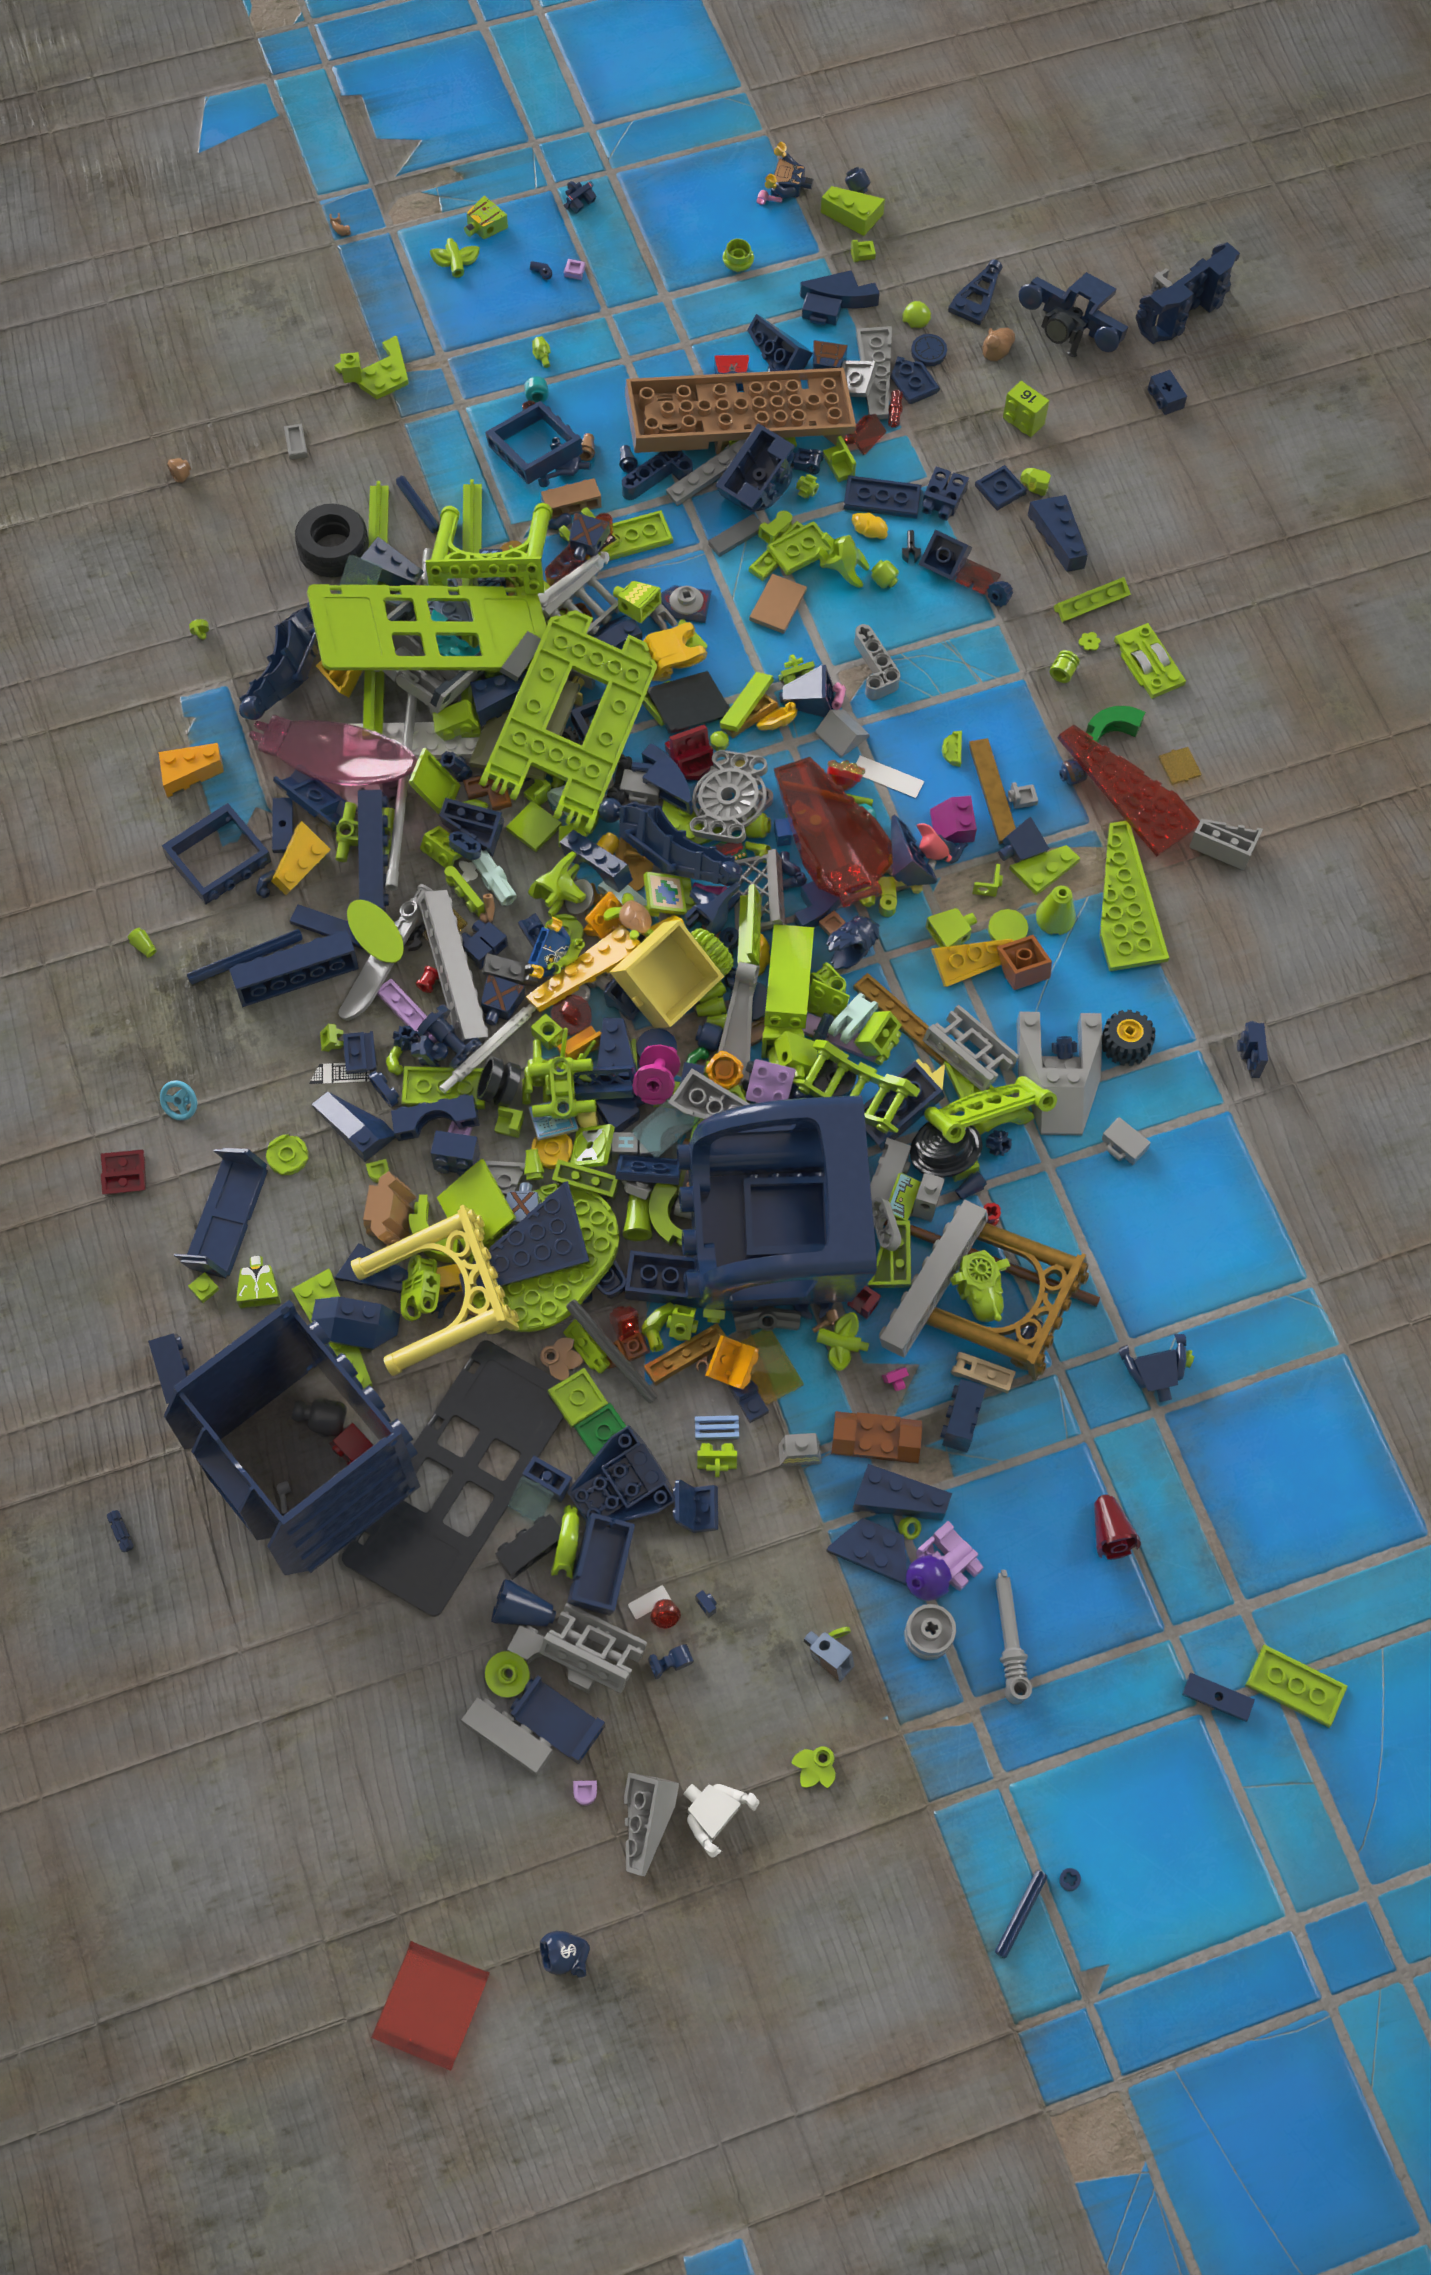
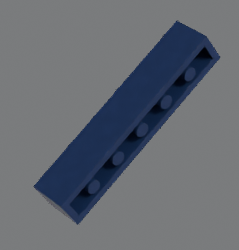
[358,789,390,912]

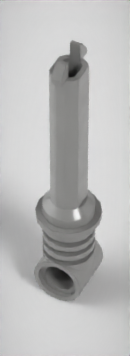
[996,1570,1032,1704]

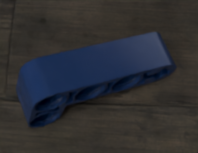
[622,450,693,500]

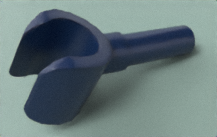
[431,1292,456,1319]

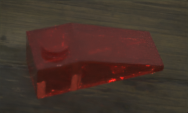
[610,1306,639,1341]

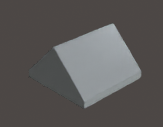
[815,710,870,758]

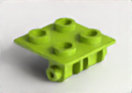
[807,979,850,1020]

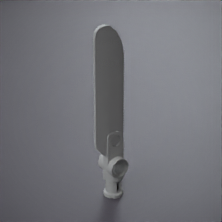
[338,884,433,1021]

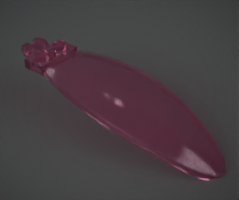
[249,715,417,786]

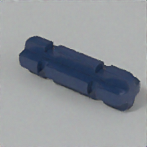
[107,1510,134,1552]

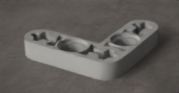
[872,1197,901,1251]

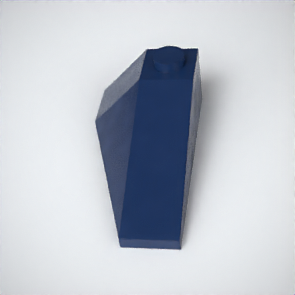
[748,314,813,371]
[592,615,642,650]
[312,1092,396,1162]

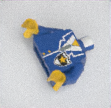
[528,917,579,978]

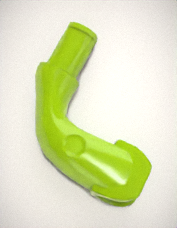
[973,1107,1035,1135]
[551,1505,579,1579]

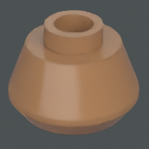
[167,458,191,483]

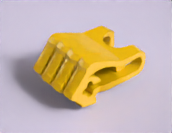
[644,622,707,682]

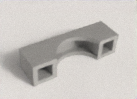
[507,1625,595,1694]

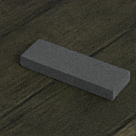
[708,514,762,557]
[500,631,541,681]

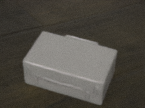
[620,769,660,805]
[1102,1117,1151,1165]

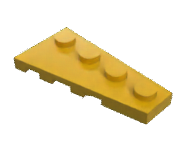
[931,939,1013,987]

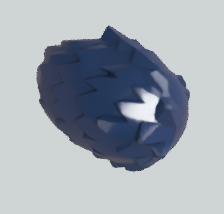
[826,915,880,970]

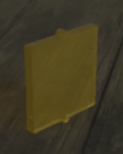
[1158,747,1202,785]

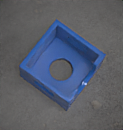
[774,818,792,847]

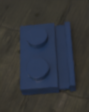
[343,1031,377,1074]

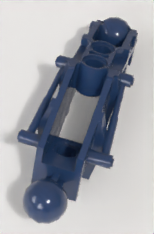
[239,601,318,720]
[598,798,743,886]

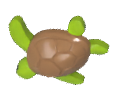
[603,893,660,940]

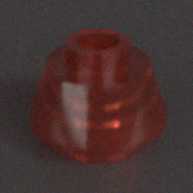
[650,1599,681,1629]

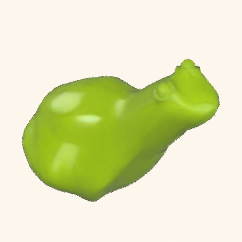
[745,841,772,864]

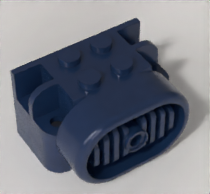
[716,423,795,512]

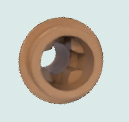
[579,433,595,461]

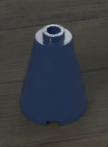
[491,1579,556,1627]

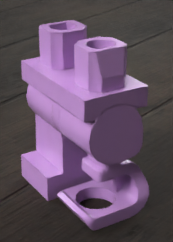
[916,1521,984,1591]

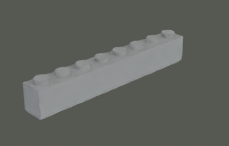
[418,890,488,1045]
[879,1200,988,1358]

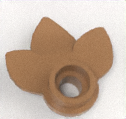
[540,1338,583,1381]

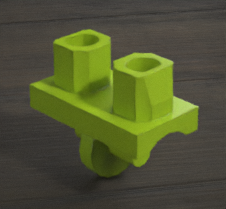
[778,655,815,685]
[697,1443,737,1477]

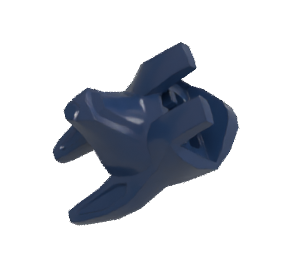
[684,882,742,936]

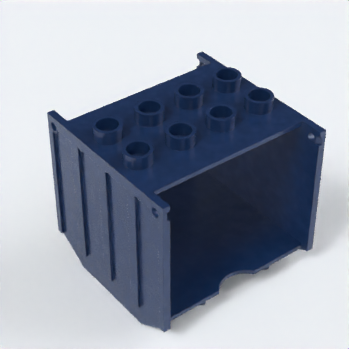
[164,1299,421,1575]

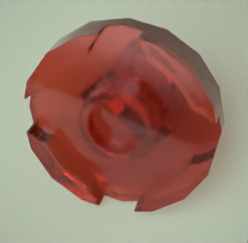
[551,995,592,1036]

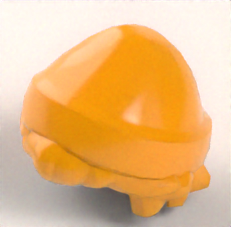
[705,1051,744,1090]

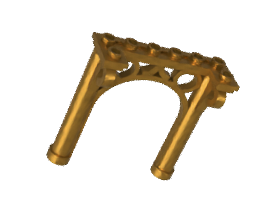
[924,1223,1089,1381]

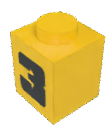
[436,1264,463,1295]

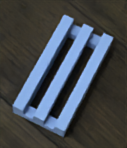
[695,1415,739,1440]

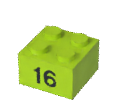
[1003,381,1050,437]

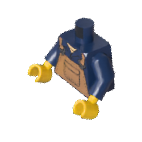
[765,142,814,199]

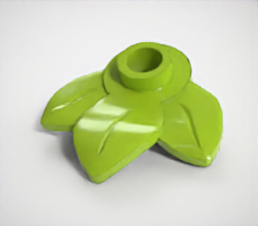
[791,1746,835,1788]

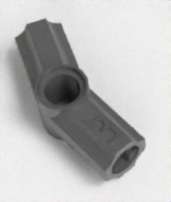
[734,1306,801,1333]

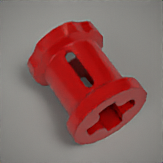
[415,966,439,993]
[983,1203,1001,1226]

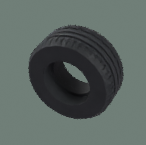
[295,503,369,577]

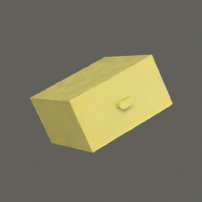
[610,920,724,1028]

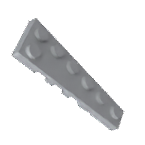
[856,326,892,420]

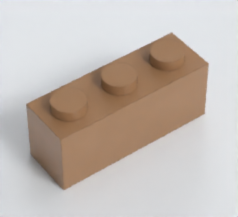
[541,478,602,519]

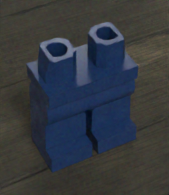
[922,466,969,521]

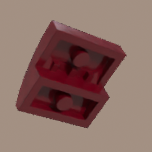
[101,1149,146,1195]

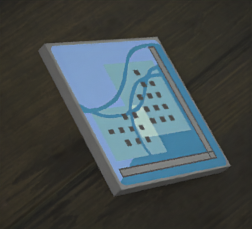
[528,1101,579,1141]

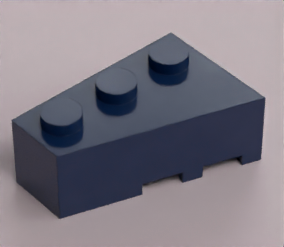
[148,1333,190,1404]

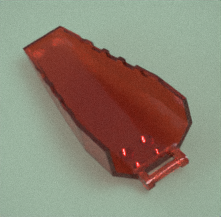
[774,757,893,908]

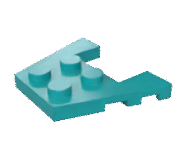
[422,610,480,656]

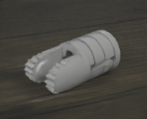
[650,603,678,630]

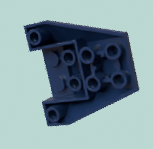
[567,1425,675,1525]

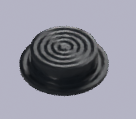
[910,1121,982,1178]

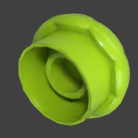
[722,239,754,272]

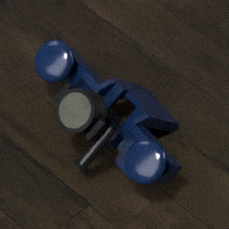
[1018,272,1128,357]

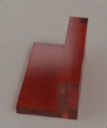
[844,414,887,455]

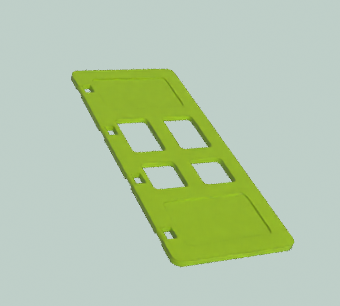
[307,584,547,670]

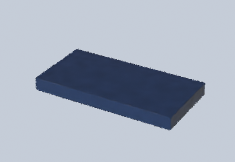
[843,475,922,519]

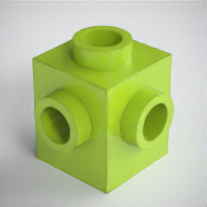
[666,1304,698,1341]

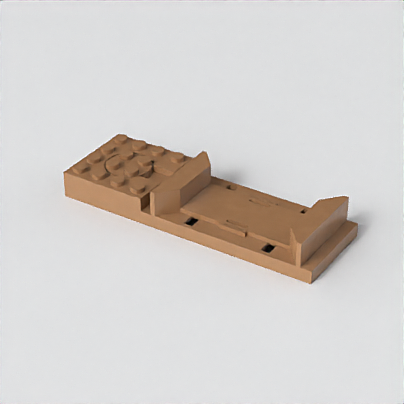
[625,368,856,454]

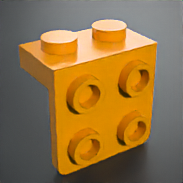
[705,1335,759,1389]

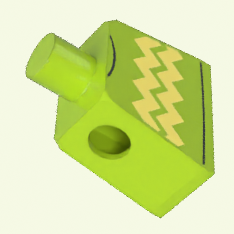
[613,581,661,623]

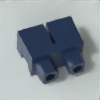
[461,920,508,970]

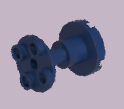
[415,1004,482,1069]

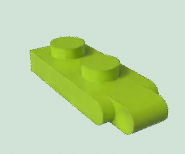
[563,1319,610,1374]

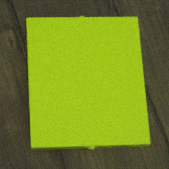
[437,1159,516,1257]

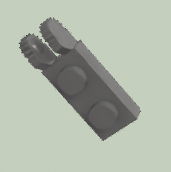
[482,953,539,986]

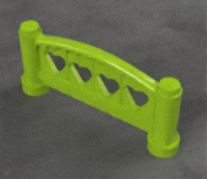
[924,1076,1057,1143]

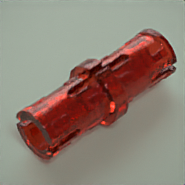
[888,390,903,428]

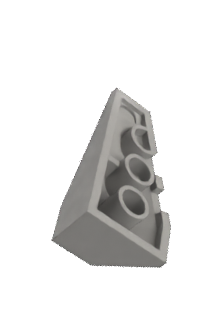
[668,1069,750,1119]
[624,1773,679,1876]

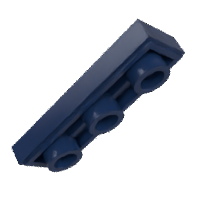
[272,797,293,853]
[1182,1673,1255,1722]

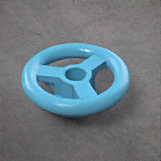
[160,1080,197,1120]

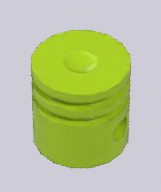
[1049,650,1080,683]

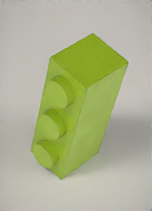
[552,1159,620,1199]

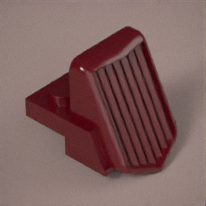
[665,725,714,781]

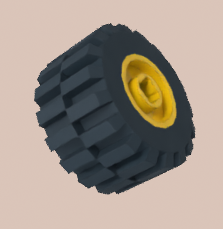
[1102,1009,1156,1066]

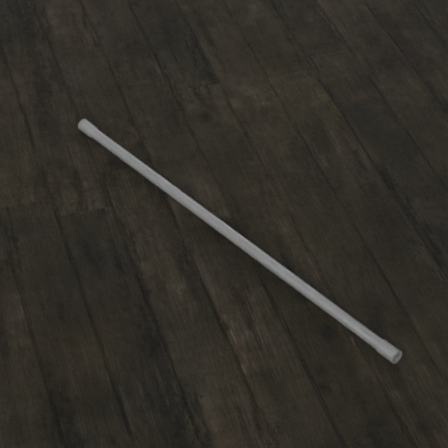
[385,548,433,891]

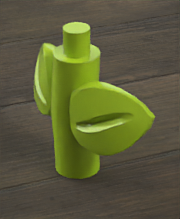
[430,238,480,278]
[816,1312,869,1371]

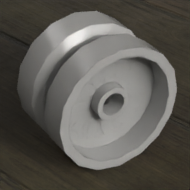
[904,1604,956,1660]

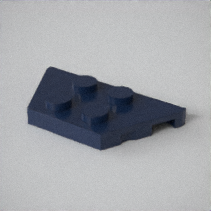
[826,1518,907,1586]

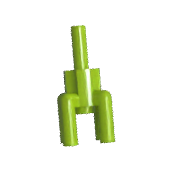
[522,1039,551,1105]

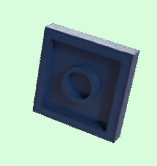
[975,465,1027,511]

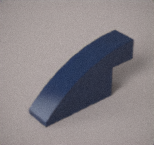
[800,270,880,309]
[641,743,693,815]
[794,863,856,928]

